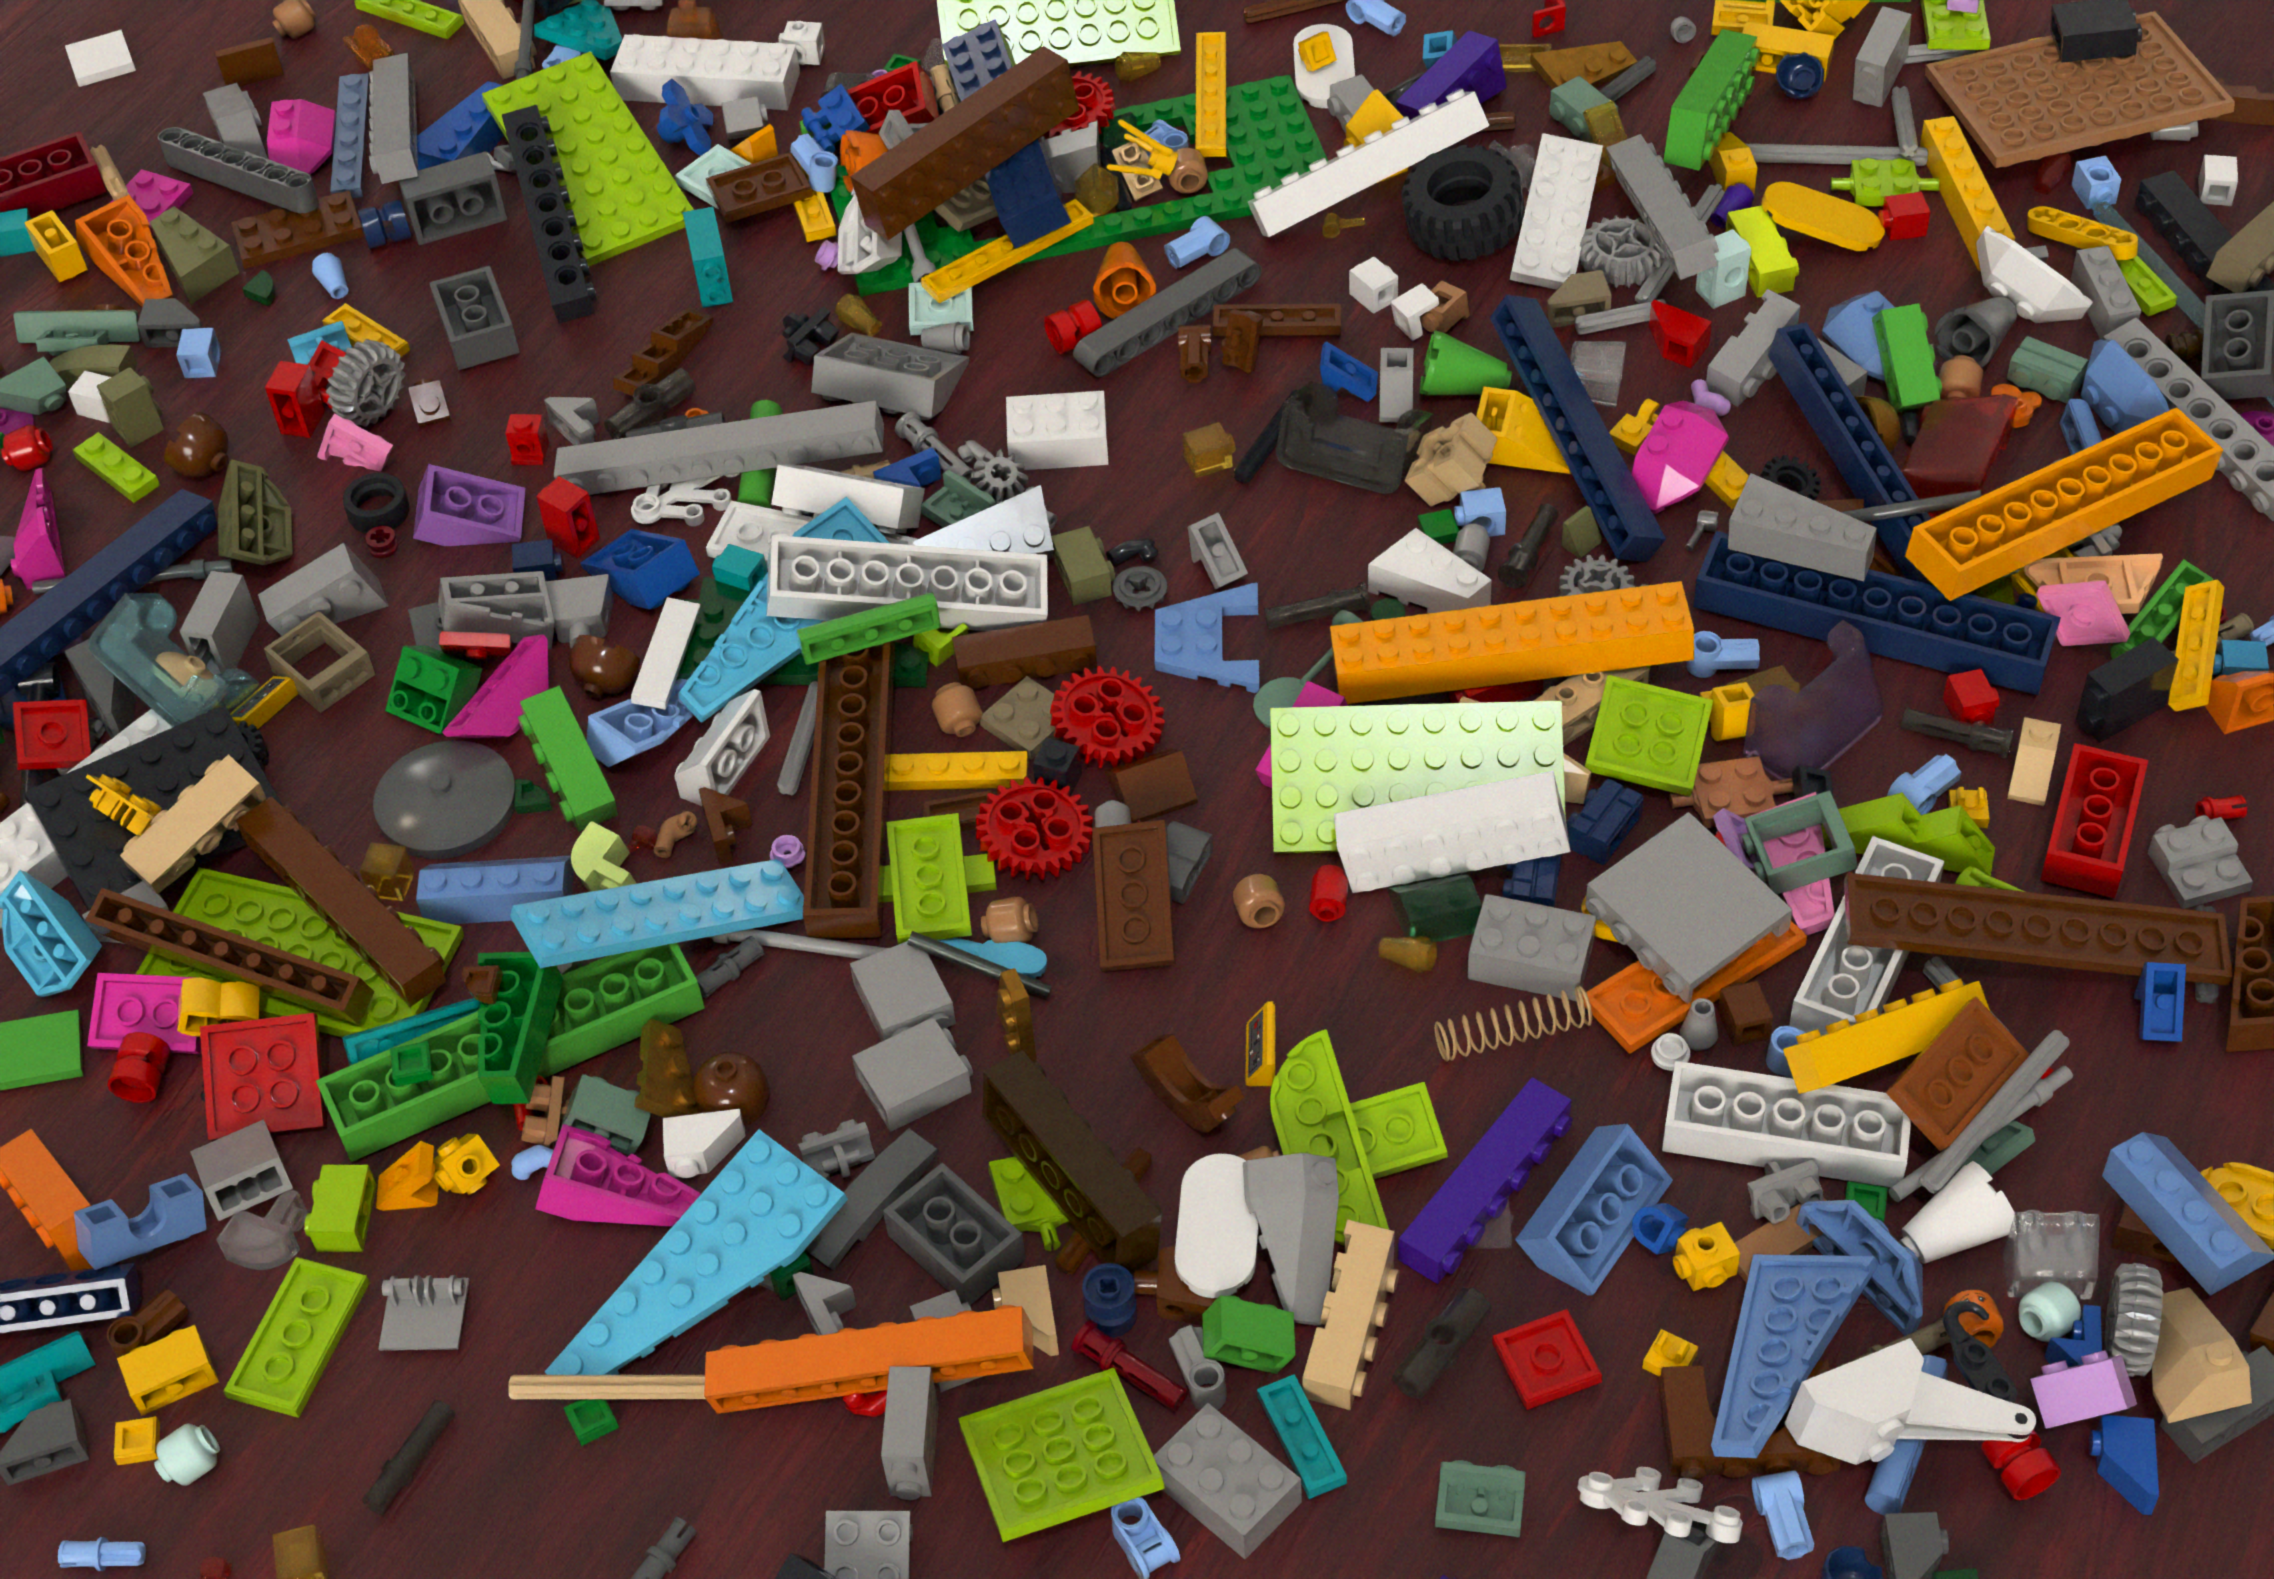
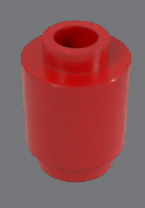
[1309,865,1349,922]

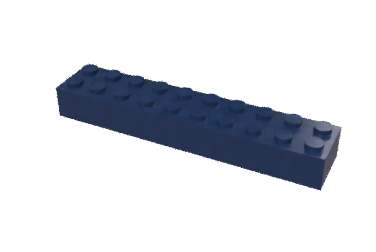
[942,19,1072,249]
[1693,531,2061,695]

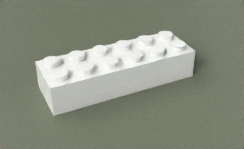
[610,34,800,110]
[1334,771,1571,893]
[1789,836,1945,1035]
[1662,1061,1911,1187]

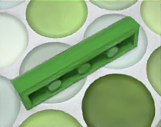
[737,400,783,509]
[2110,559,2213,659]
[796,592,941,665]

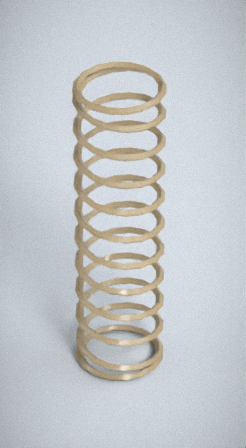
[1434,985,1592,1062]

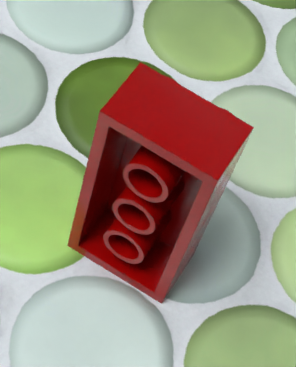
[2040,743,2148,898]

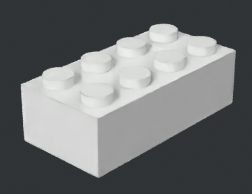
[771,465,925,534]

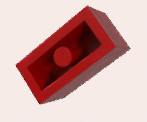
[265,361,325,438]
[536,476,600,559]

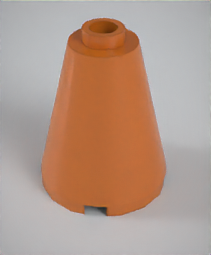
[840,130,889,193]
[1093,242,1156,319]

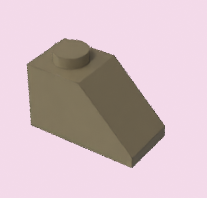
[1546,270,1612,328]

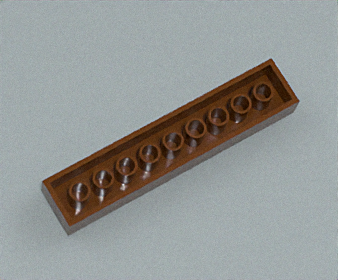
[803,621,896,939]

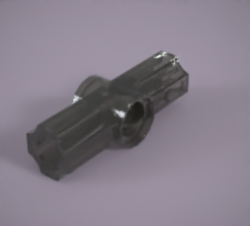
[604,368,696,440]
[1392,1287,1492,1399]

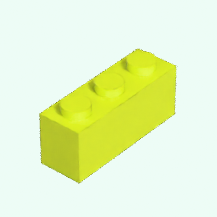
[1725,205,1799,298]

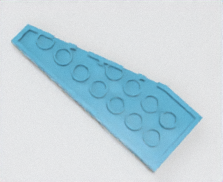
[679,497,890,723]
[544,1129,848,1400]

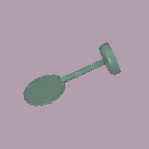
[1253,610,1363,729]

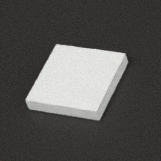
[65,30,136,87]

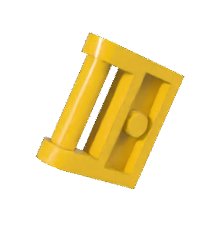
[1711,0,1775,35]

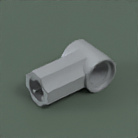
[1169,1325,1227,1410]

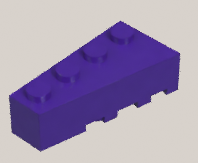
[1395,30,1507,120]

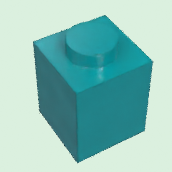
[0,208,35,257]
[712,544,767,592]

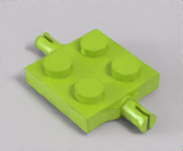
[1830,158,1939,206]
[988,1156,1069,1251]

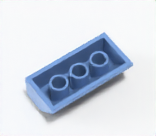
[416,856,574,924]
[1515,1124,1673,1295]
[2102,1132,2274,1296]

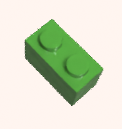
[1202,1295,1295,1374]

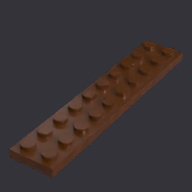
[1844,873,2233,985]

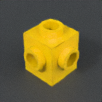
[433,1133,500,1195]
[1673,1222,1741,1291]

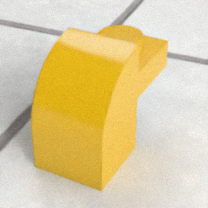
[1700,682,1759,741]

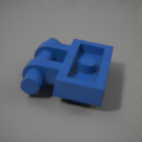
[801,84,870,153]

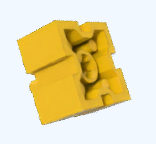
[1779,0,1870,39]

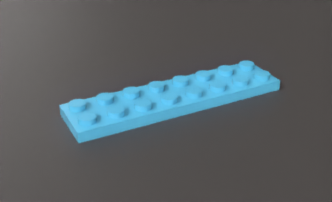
[510,859,804,968]

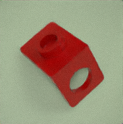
[1532,0,1566,38]

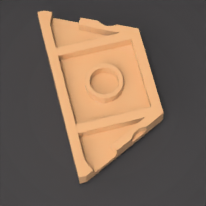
[2024,554,2163,614]

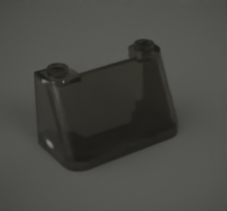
[1276,381,1433,494]

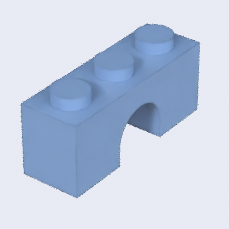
[74,1173,206,1270]

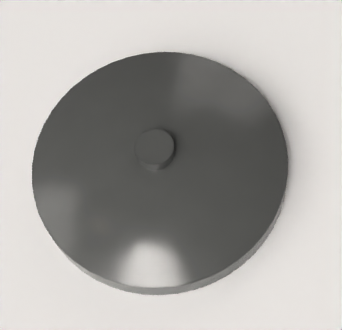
[373,740,515,859]

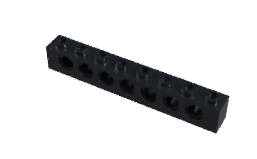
[501,105,597,324]

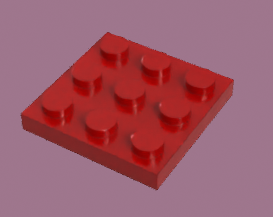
[200,1013,326,1141]

